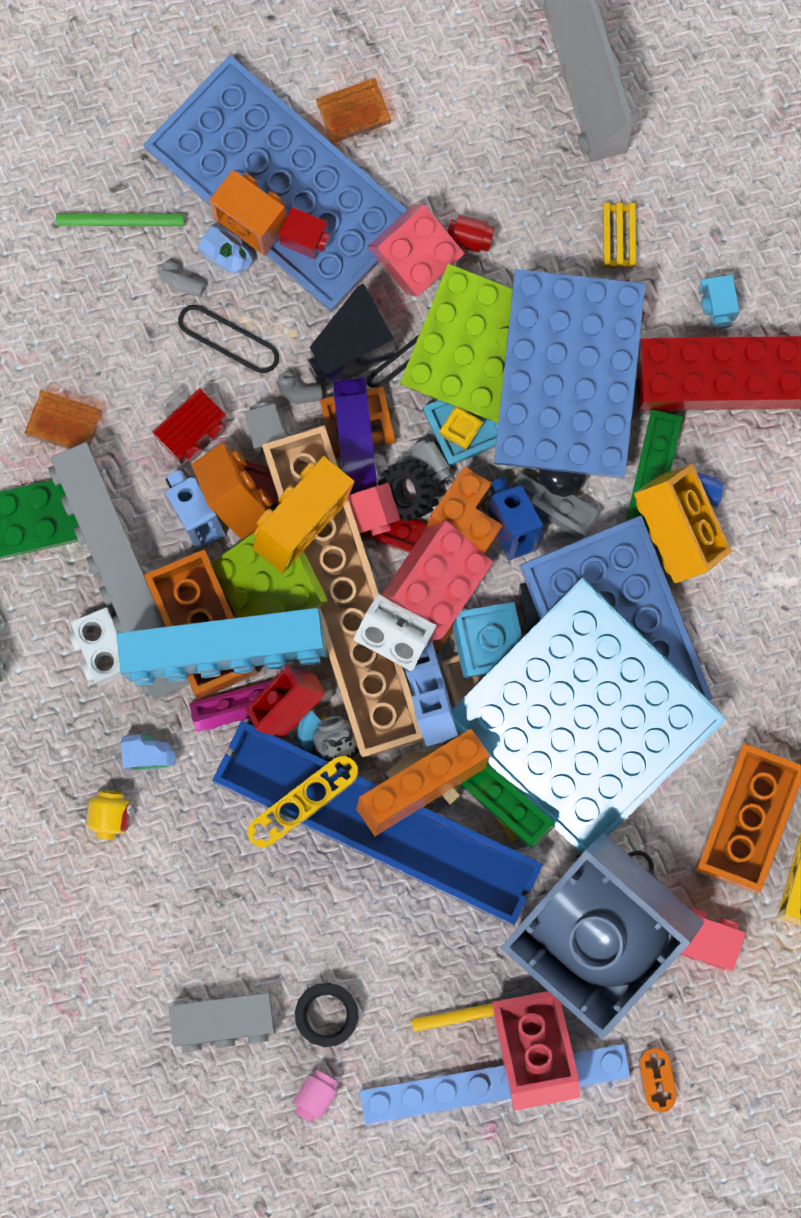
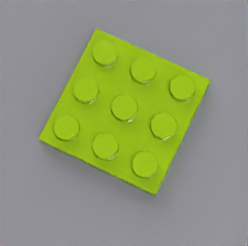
[211,533,328,618]

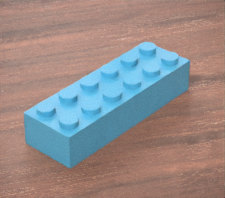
[116,608,327,686]

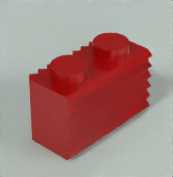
[152,388,228,464]
[246,665,326,739]

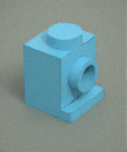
[698,275,739,328]

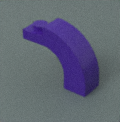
[333,378,377,495]

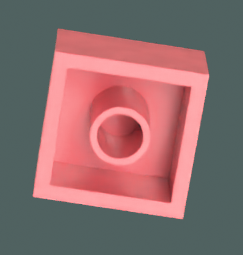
[367,204,465,297]

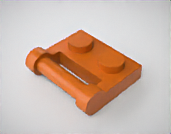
[320,386,395,457]

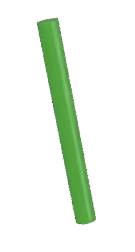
[56,213,185,226]

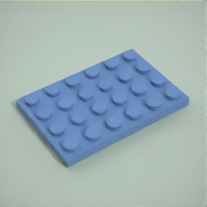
[494,269,645,479]
[519,516,713,701]

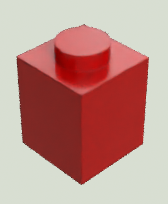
[278,207,331,260]

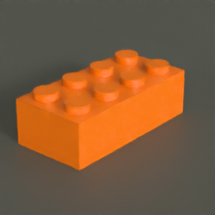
[144,549,258,700]
[694,743,801,895]

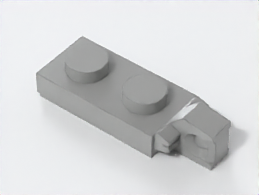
[511,472,601,540]

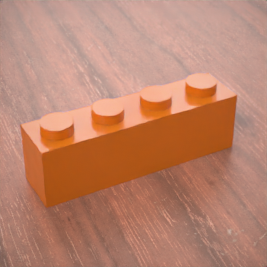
[356,729,490,836]

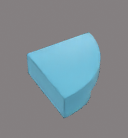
[296,710,321,752]

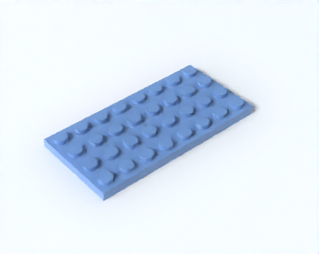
[143,55,408,313]

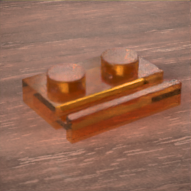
[316,78,391,144]
[25,389,103,449]

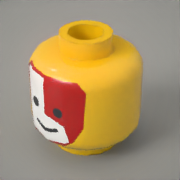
[86,790,131,840]

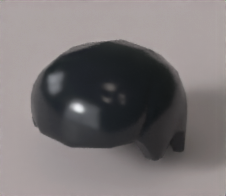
[537,469,586,497]

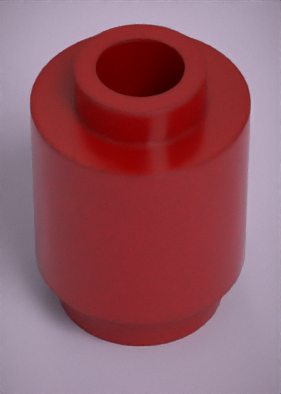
[447,214,495,253]

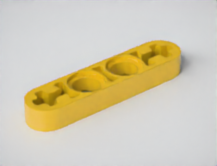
[247,756,358,849]

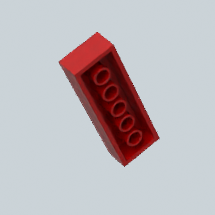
[637,336,801,411]

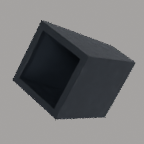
[307,283,395,391]

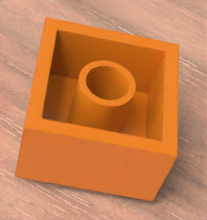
[209,170,287,256]

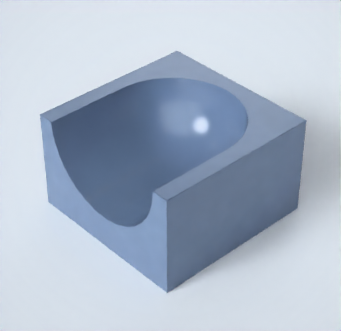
[500,832,704,1039]

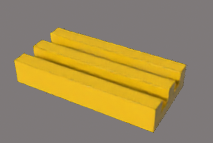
[603,203,636,268]

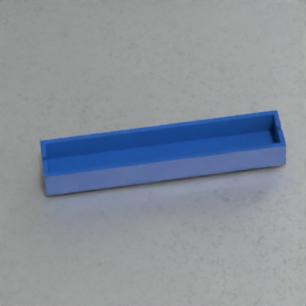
[212,721,543,927]

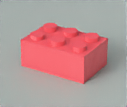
[381,520,493,642]
[492,991,580,1111]

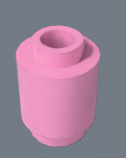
[292,1070,339,1123]

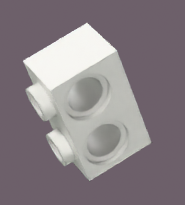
[353,594,436,671]
[68,607,124,687]

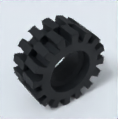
[377,459,441,521]

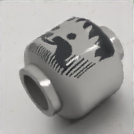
[312,716,359,767]

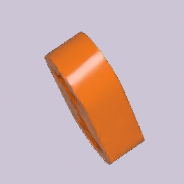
[639,1048,676,1112]

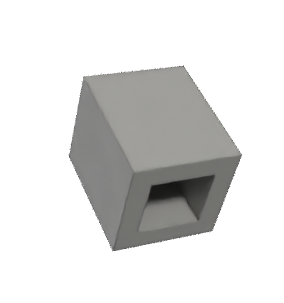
[244,402,285,456]

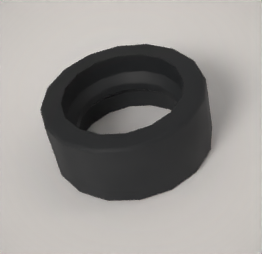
[295,983,359,1047]

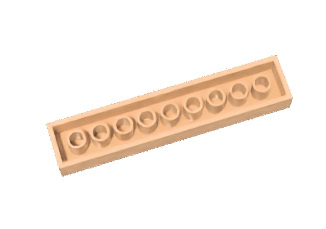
[262,425,424,760]

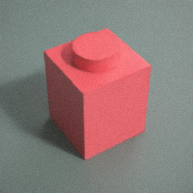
[348,483,401,536]

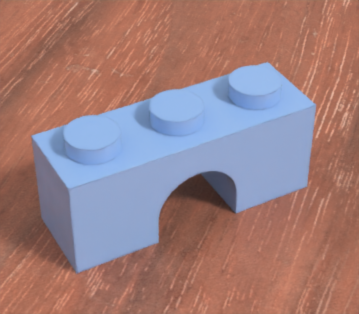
[405,641,458,747]

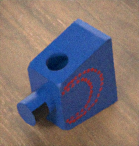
[488,477,543,561]

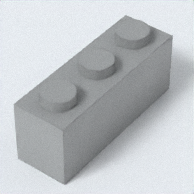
[168,993,275,1053]

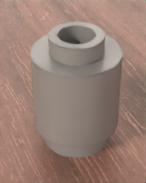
[407,440,452,489]

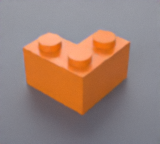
[191,443,273,541]
[426,466,503,556]

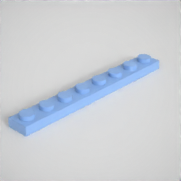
[359,1044,630,1125]

